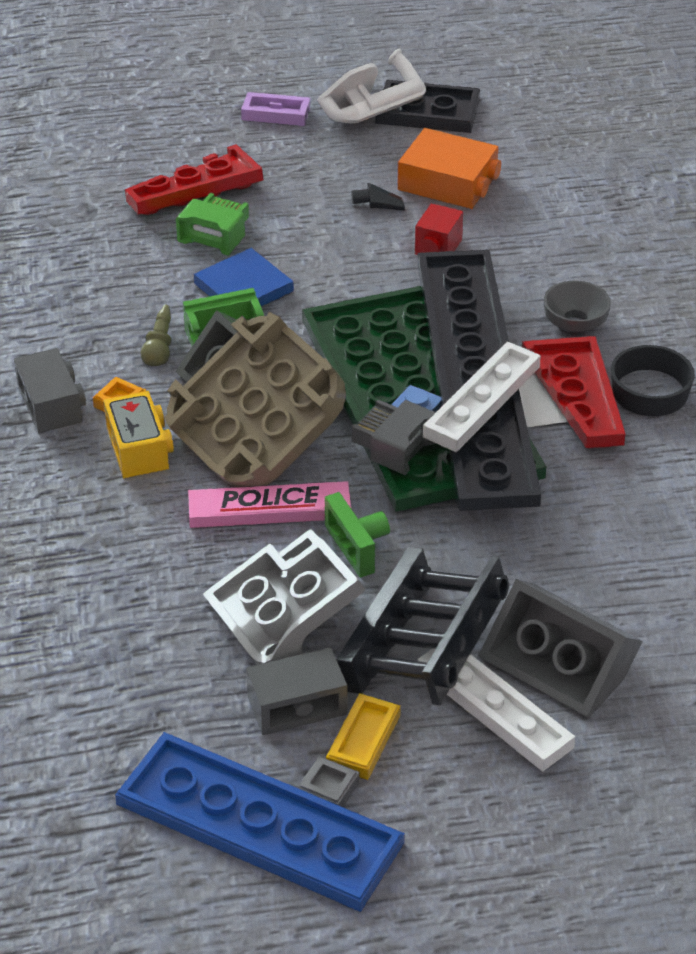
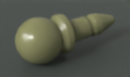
[140,304,172,366]

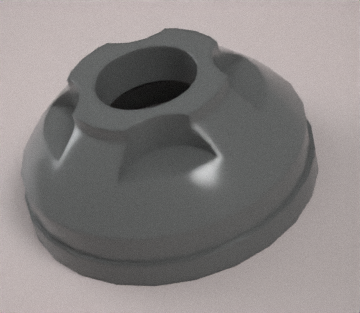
[544,280,611,335]

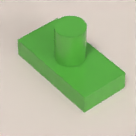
[325,492,390,578]

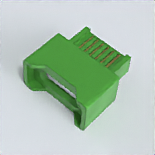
[176,193,249,256]

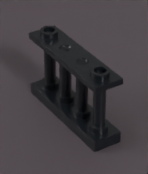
[336,547,509,705]

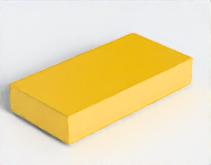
[326,693,401,780]

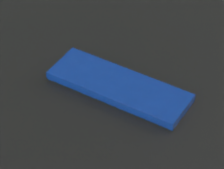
[115,732,405,912]

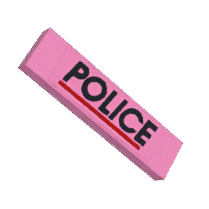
[188,481,351,528]

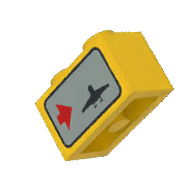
[103,391,174,478]

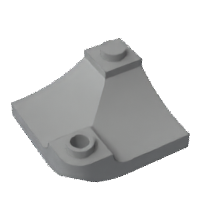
[203,529,366,665]

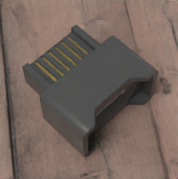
[352,400,436,475]

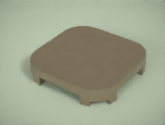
[163,312,346,488]

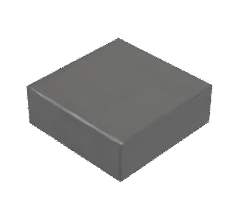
[298,756,359,807]

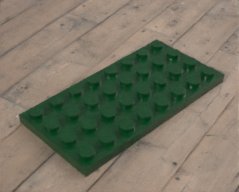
[302,286,547,512]

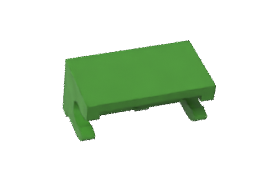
[183,288,264,346]

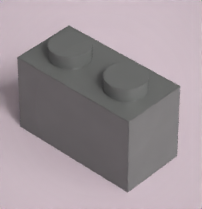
[14,348,86,434]
[246,647,347,735]

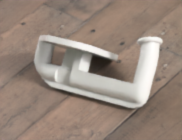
[317,48,426,123]

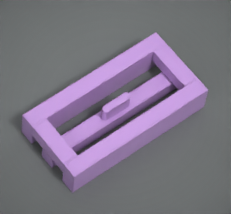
[241,92,310,126]

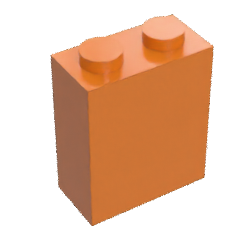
[397,128,502,209]

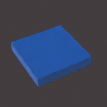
[194,248,294,306]

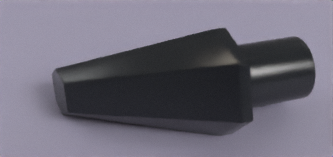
[351,183,405,210]

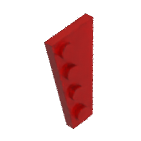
[125,144,264,215]
[522,336,626,448]

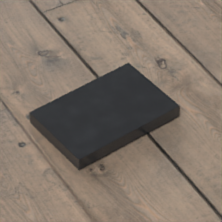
[375,80,480,133]

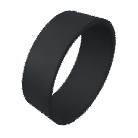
[611,345,695,416]

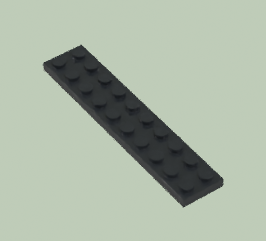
[418,249,541,511]

